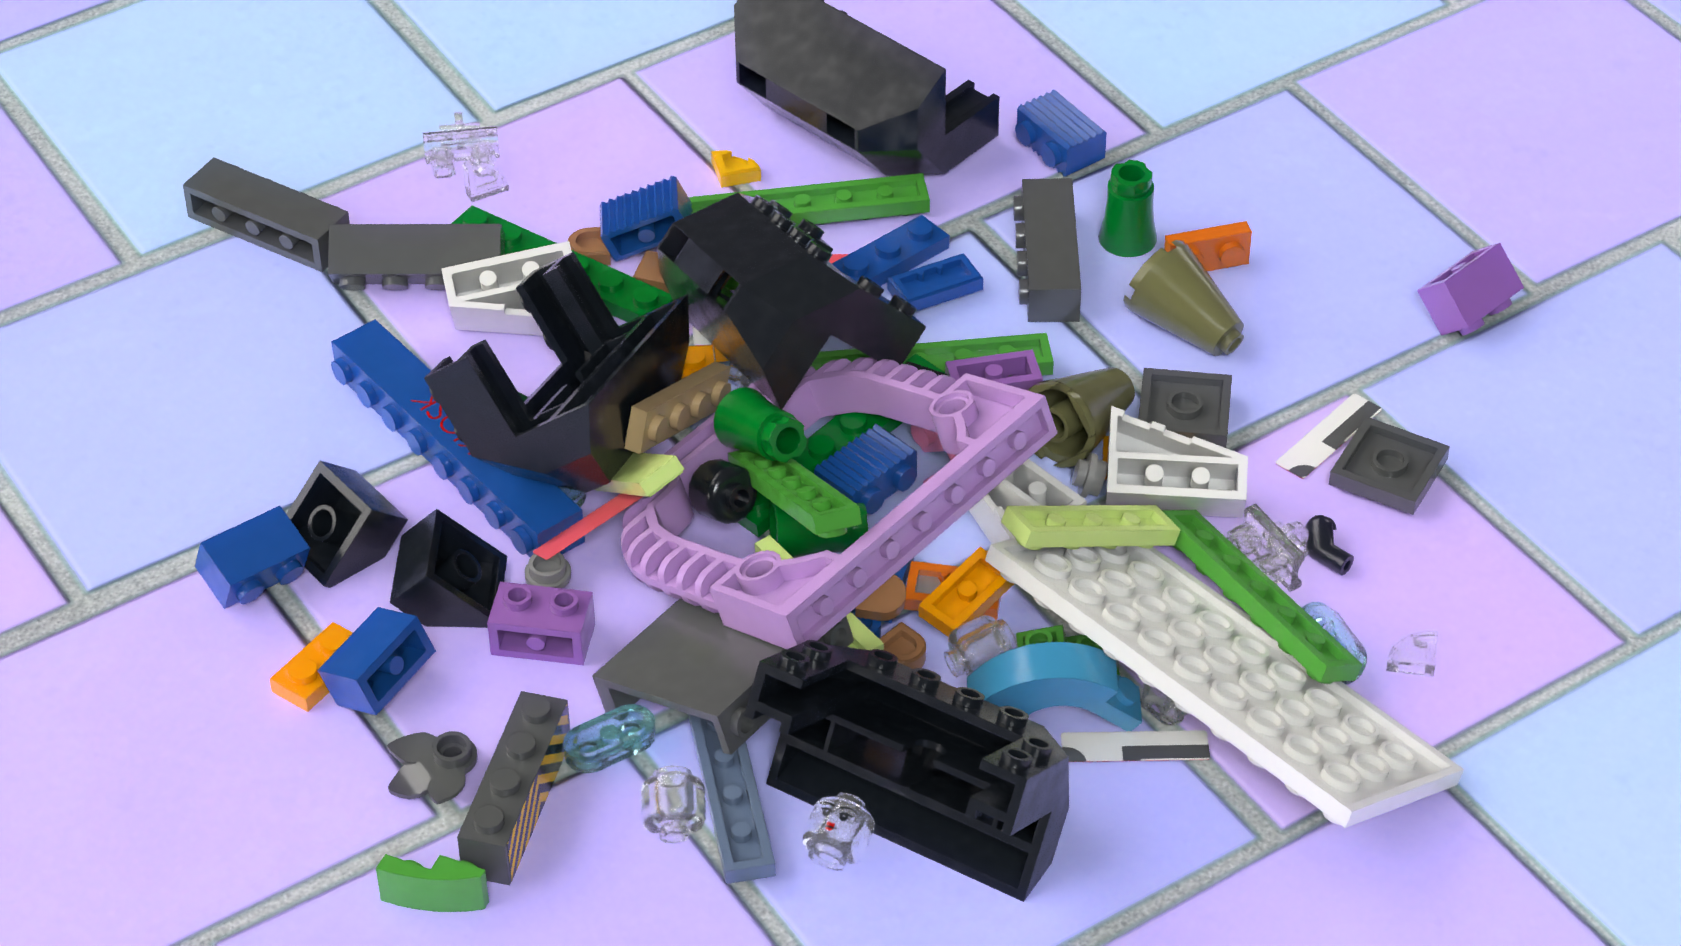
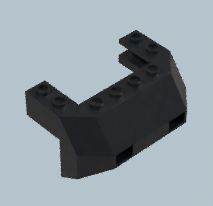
[734,0,1000,176]
[657,192,926,409]
[424,252,690,493]
[744,640,1069,902]

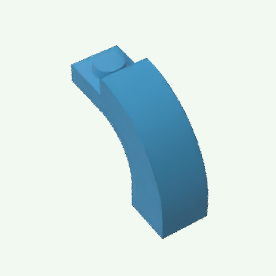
[967,642,1142,731]

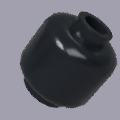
[689,459,757,524]

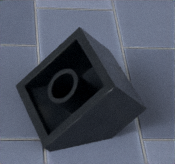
[287,460,408,588]
[390,509,508,628]

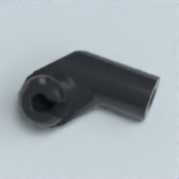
[1304,515,1354,576]

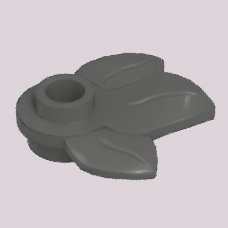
[387,731,478,804]

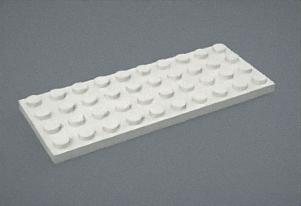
[985,538,1464,828]

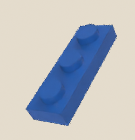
[832,215,950,286]

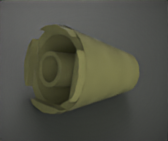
[1123,240,1244,356]
[1028,367,1135,468]

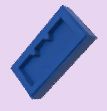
[887,253,983,311]

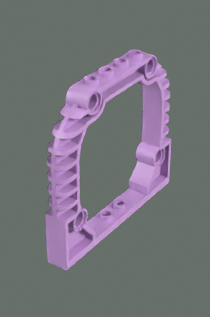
[621,357,1058,649]

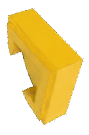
[711,150,761,188]

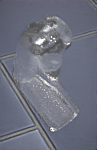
[1141,683,1188,725]

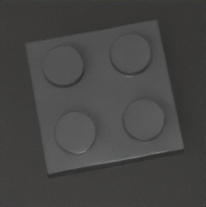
[1138,368,1232,448]
[1329,417,1450,515]

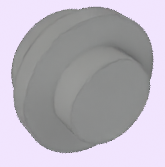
[1071,452,1107,498]
[524,552,571,588]

